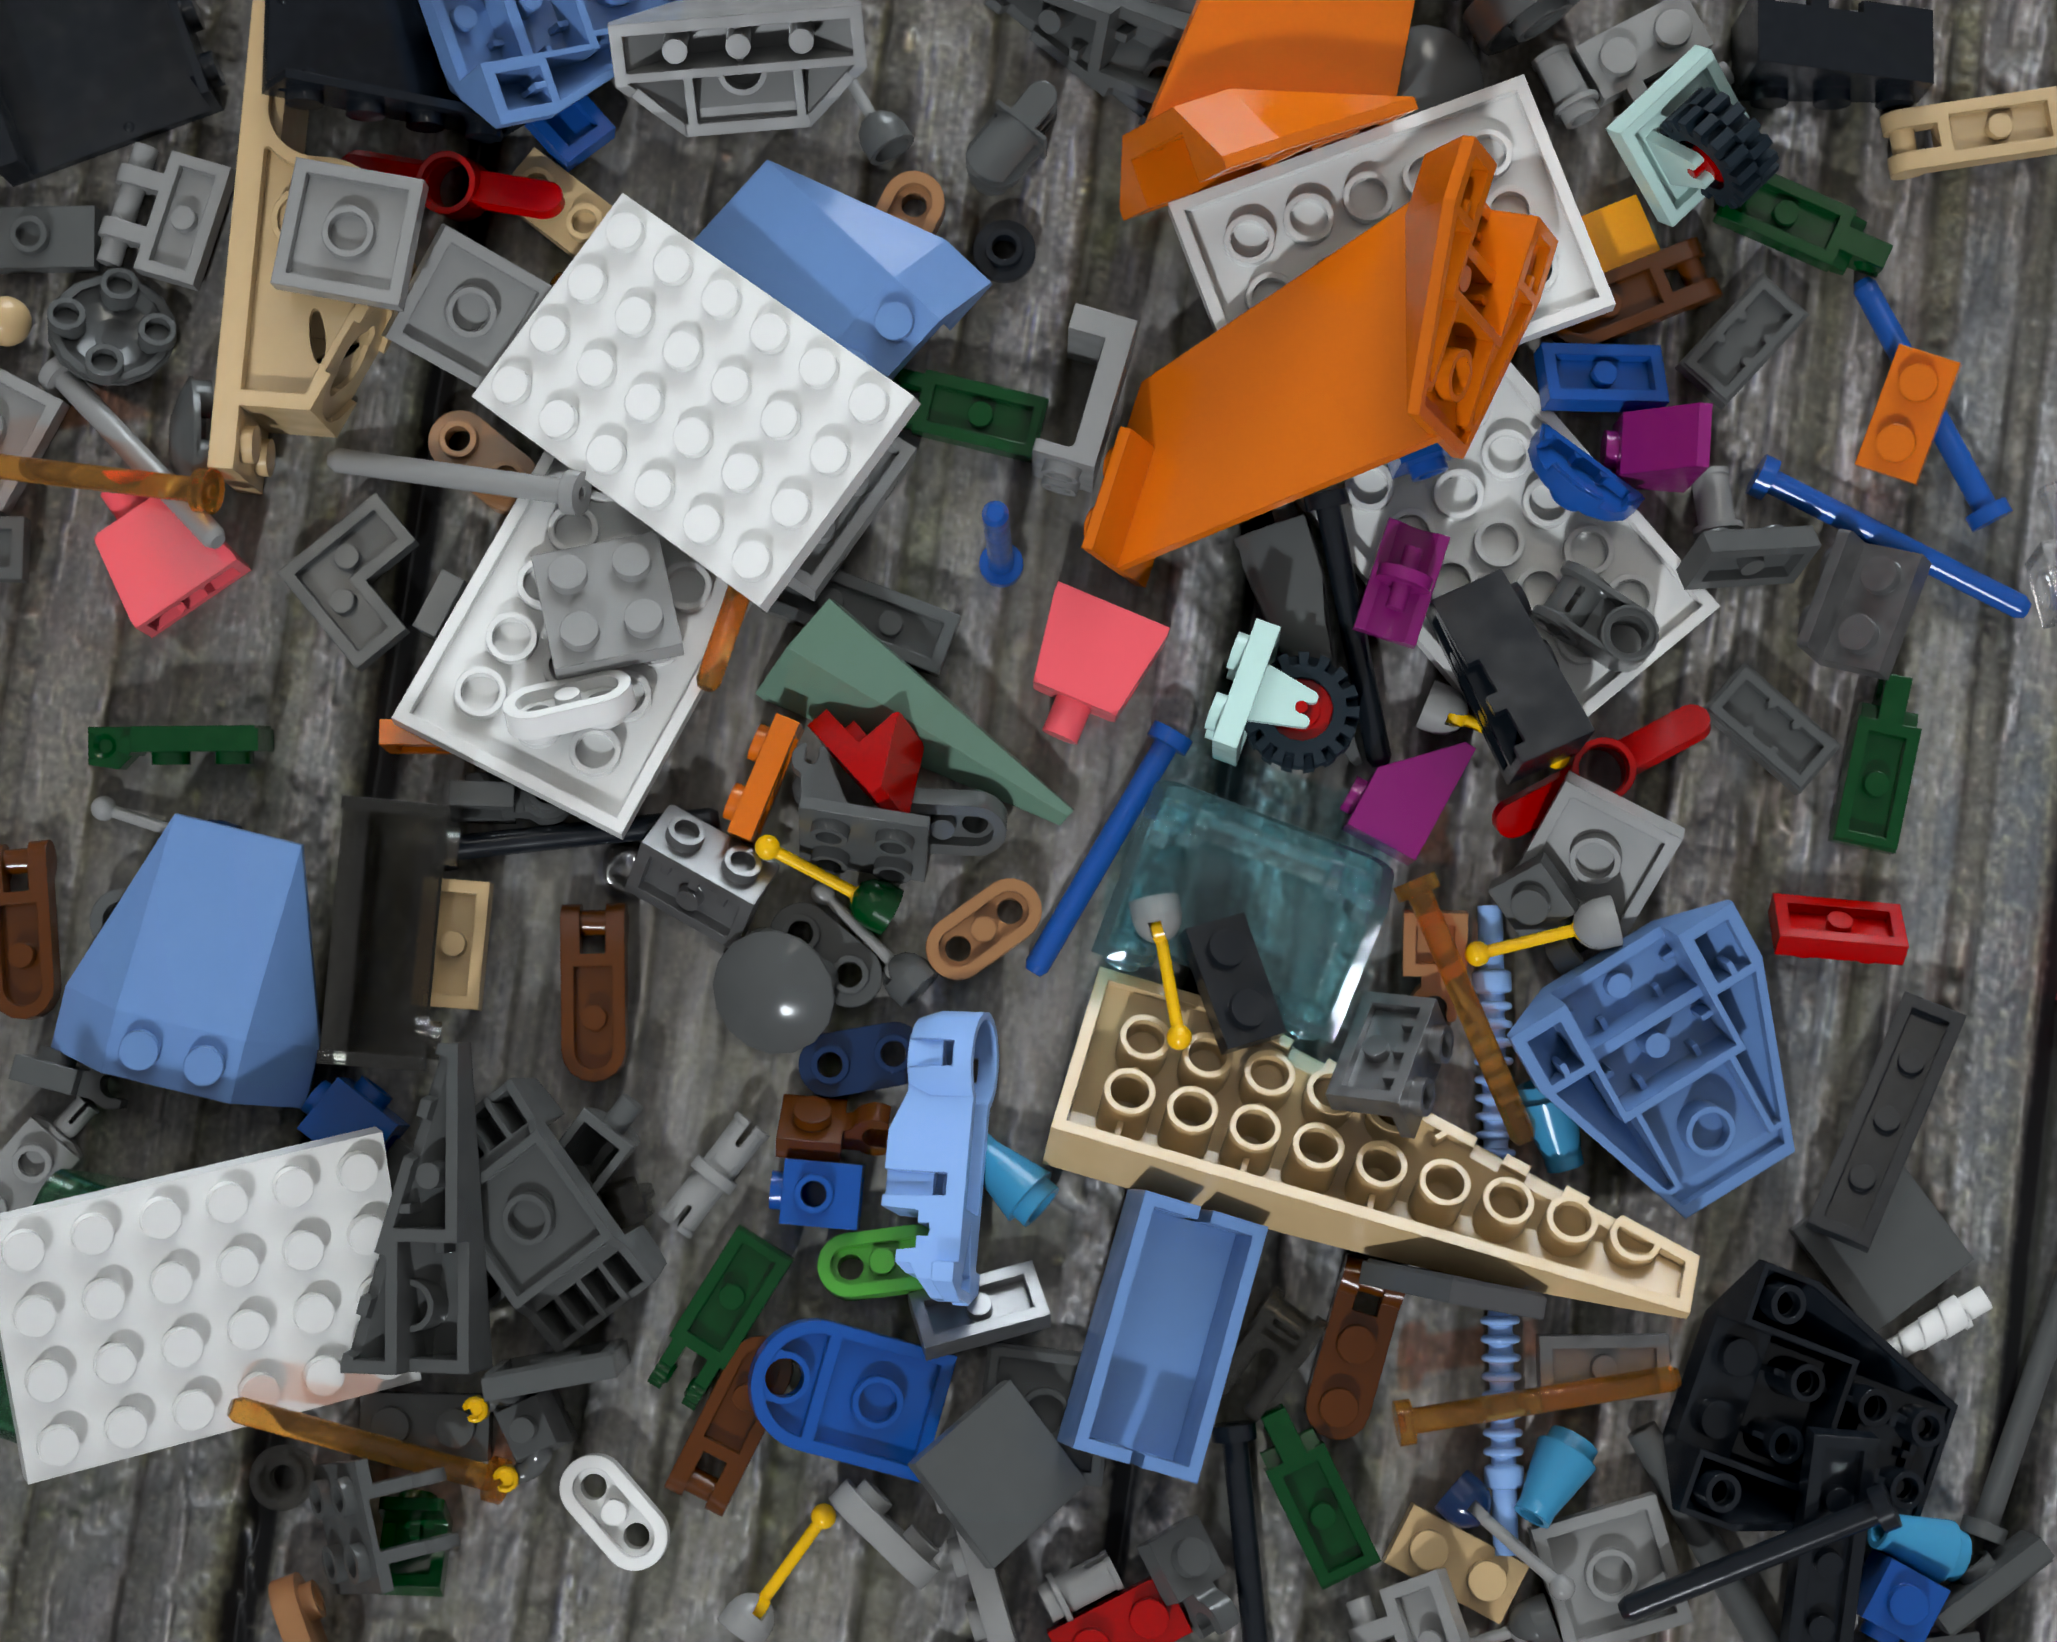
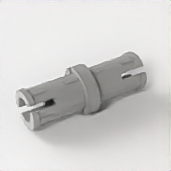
[658,1111,770,1239]

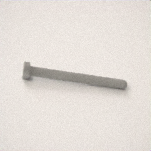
[38,356,225,549]
[327,448,592,516]

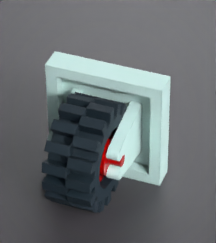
[1605,44,1780,227]
[1204,618,1360,773]

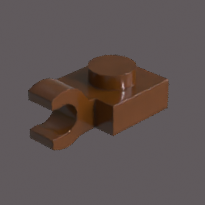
[776,1094,891,1163]

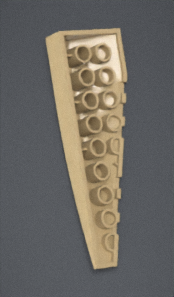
[1042,967,1700,1319]

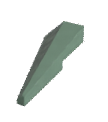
[756,598,1075,826]

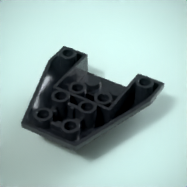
[1663,1259,1958,1532]

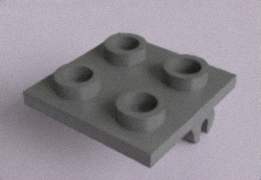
[792,743,930,884]
[309,1458,461,1594]

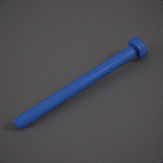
[1745,454,2032,618]

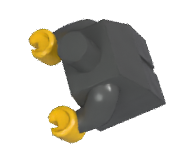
[462,1389,579,1493]

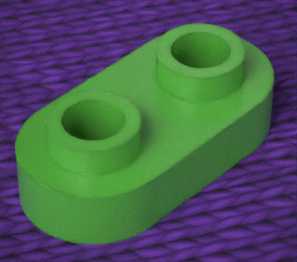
[817,1224,930,1301]

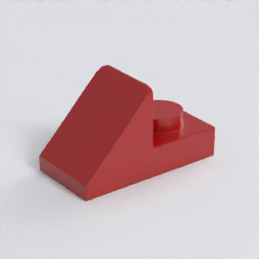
[807,709,924,813]

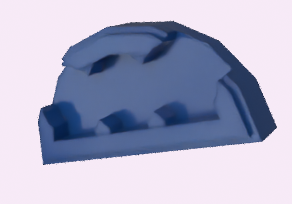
[1528,423,1645,521]

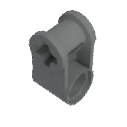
[1531,560,1659,672]

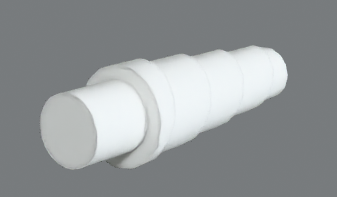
[1886,1286,1993,1358]

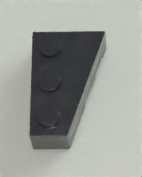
[1731,0,1934,111]
[1426,569,1595,785]

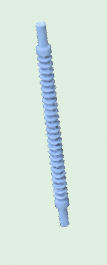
[1472,905,1524,1556]

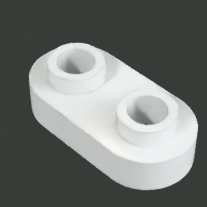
[502,669,636,744]
[559,1453,670,1571]

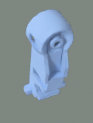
[881,1011,999,1306]

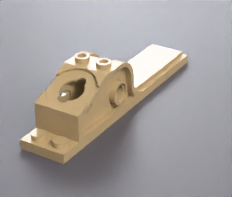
[207,0,417,494]

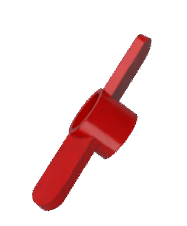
[341,150,565,222]
[1492,704,1711,838]

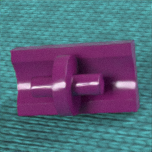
[1352,517,1451,649]

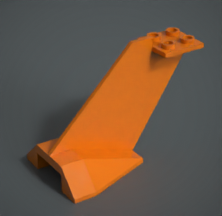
[1119,0,1418,221]
[1081,135,1558,588]

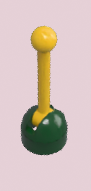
[754,834,904,935]

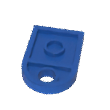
[748,1318,958,1483]

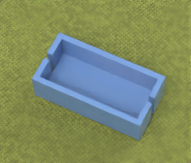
[1057,1189,1268,1484]

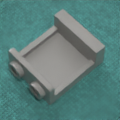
[1032,303,1137,496]

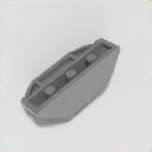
[607,0,867,137]

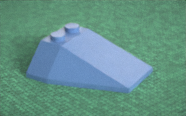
[418,0,682,129]
[693,159,993,380]
[51,813,321,1108]
[1506,900,1795,1219]

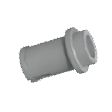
[1531,44,1600,130]
[1692,466,1744,539]
[1036,1549,1124,1623]

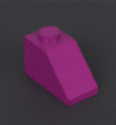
[1600,402,1713,493]
[1339,742,1476,866]

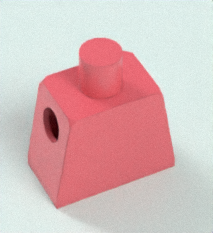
[94,475,251,638]
[1033,581,1170,745]

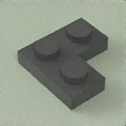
[277,492,420,672]

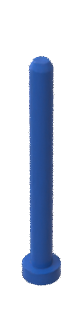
[1853,276,2013,532]
[979,501,1023,588]
[1026,720,1193,977]

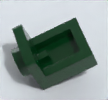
[378,1490,453,1597]

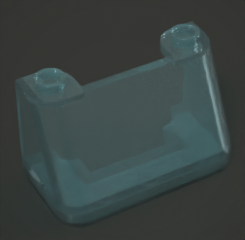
[1091,780,1394,1043]

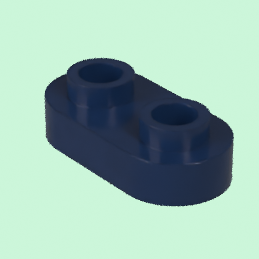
[798,1022,913,1098]

